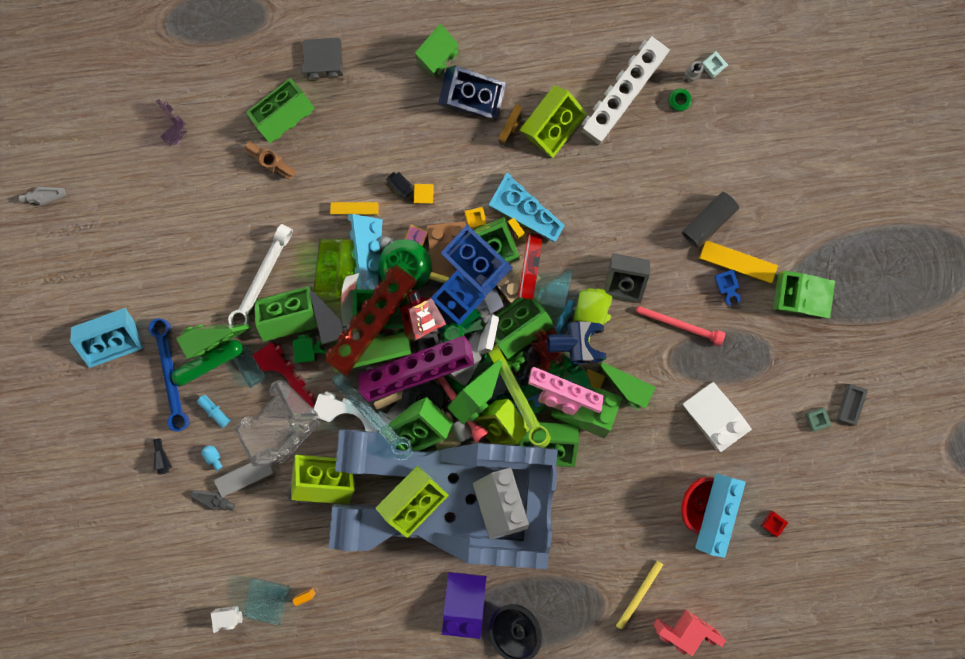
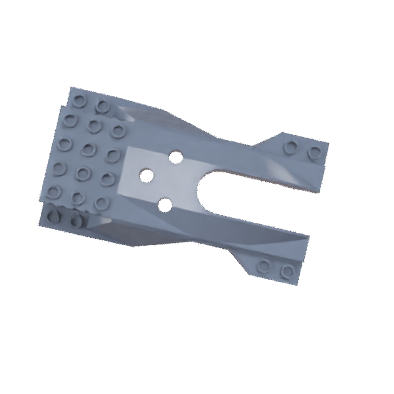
[328,429,558,569]

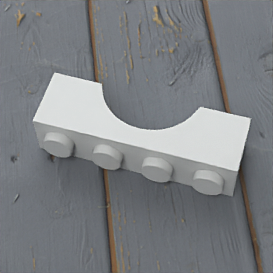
[311,391,392,439]

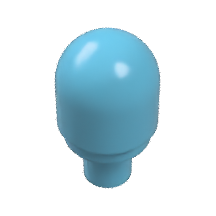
[202,445,223,471]

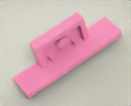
[528,367,603,415]

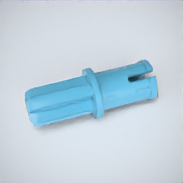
[197,395,231,429]

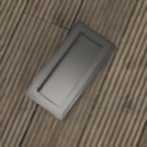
[836,384,868,426]

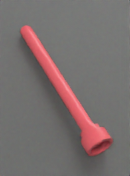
[635,306,725,347]
[436,376,489,442]

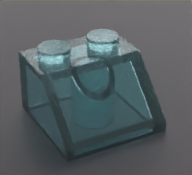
[537,270,573,310]

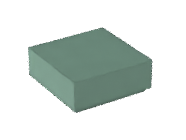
[805,407,831,432]

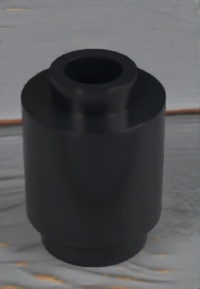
[386,172,414,200]

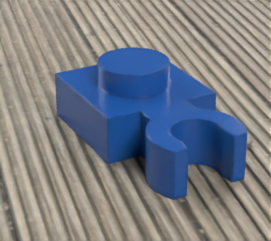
[714,270,741,306]

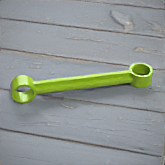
[488,344,551,448]

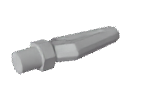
[19,187,66,205]

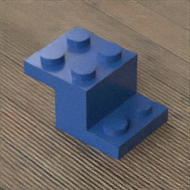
[432,270,486,332]

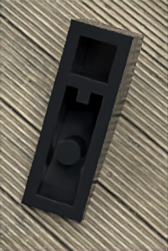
[310,291,350,350]

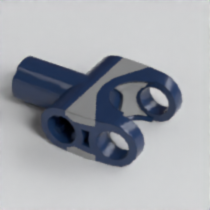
[547,322,607,364]

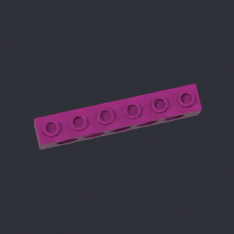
[358,336,474,402]

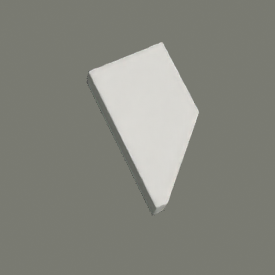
[477,315,499,354]

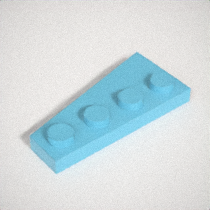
[488,172,565,243]
[348,214,383,289]

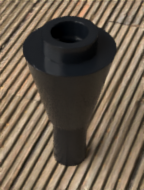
[153,438,173,475]

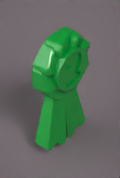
[441,308,484,342]

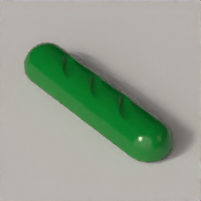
[172,340,242,386]

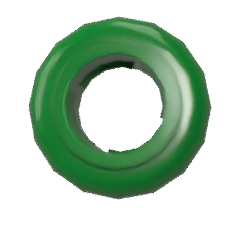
[668,88,692,112]

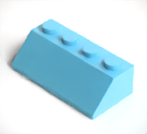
[695,473,746,558]

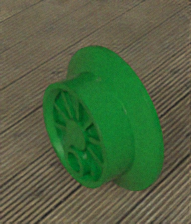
[379,239,432,291]

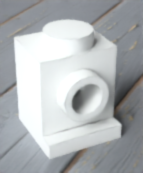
[211,606,243,633]

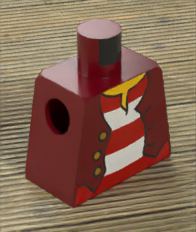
[401,290,446,340]

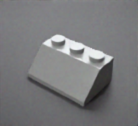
[473,468,529,540]

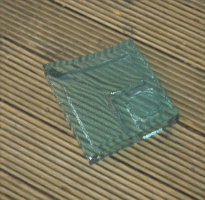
[243,577,290,625]

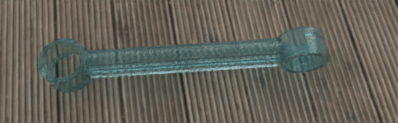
[330,372,412,460]

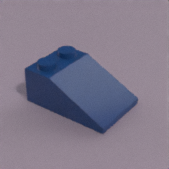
[441,225,513,296]

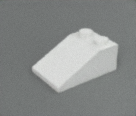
[682,382,752,452]

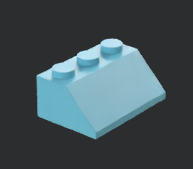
[70,308,143,368]

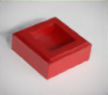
[760,510,789,538]

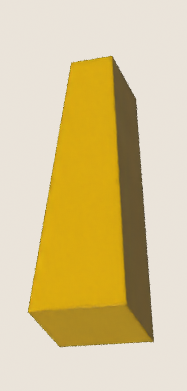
[330,202,379,216]

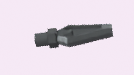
[191,490,235,511]

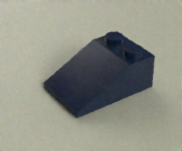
[438,66,506,120]

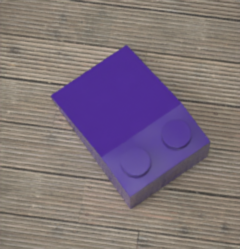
[441,572,487,639]

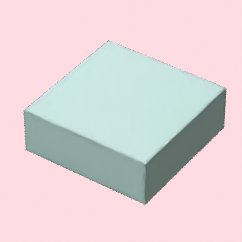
[700,51,728,79]

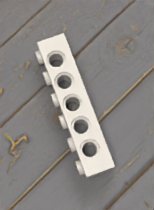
[581,36,670,145]

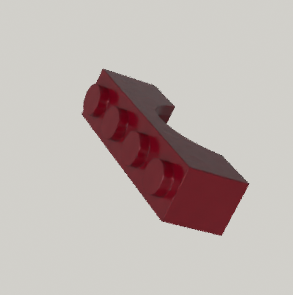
[252,342,317,419]

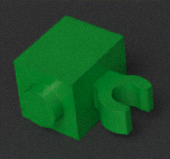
[293,335,329,363]

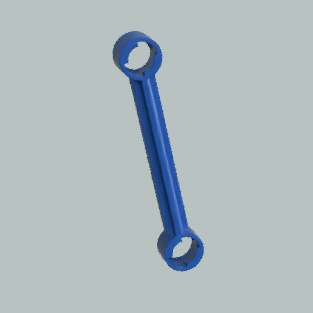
[149,318,190,432]

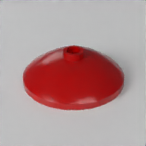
[681,477,714,534]

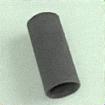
[682,192,739,248]

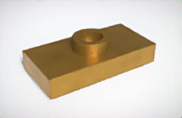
[498,104,522,145]

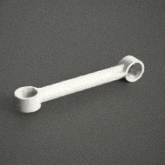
[228,224,293,324]

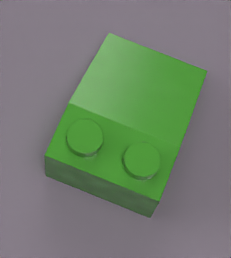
[176,324,251,359]
[447,360,502,425]
[597,362,656,410]
[551,388,622,439]
[381,397,453,451]

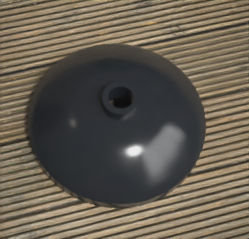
[489,604,542,659]

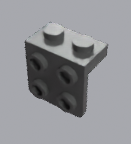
[301,38,343,80]

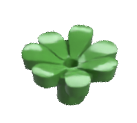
[504,351,525,372]

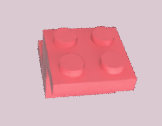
[653,610,726,656]

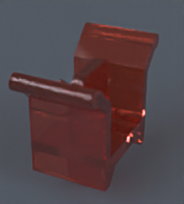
[531,329,561,371]

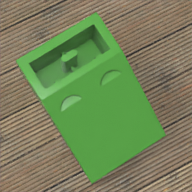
[772,271,835,319]

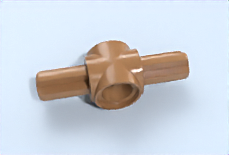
[244,142,296,179]

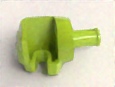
[573,288,612,344]

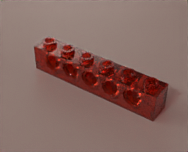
[325,265,417,376]

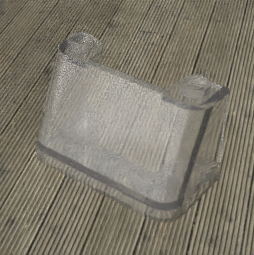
[235,380,321,466]

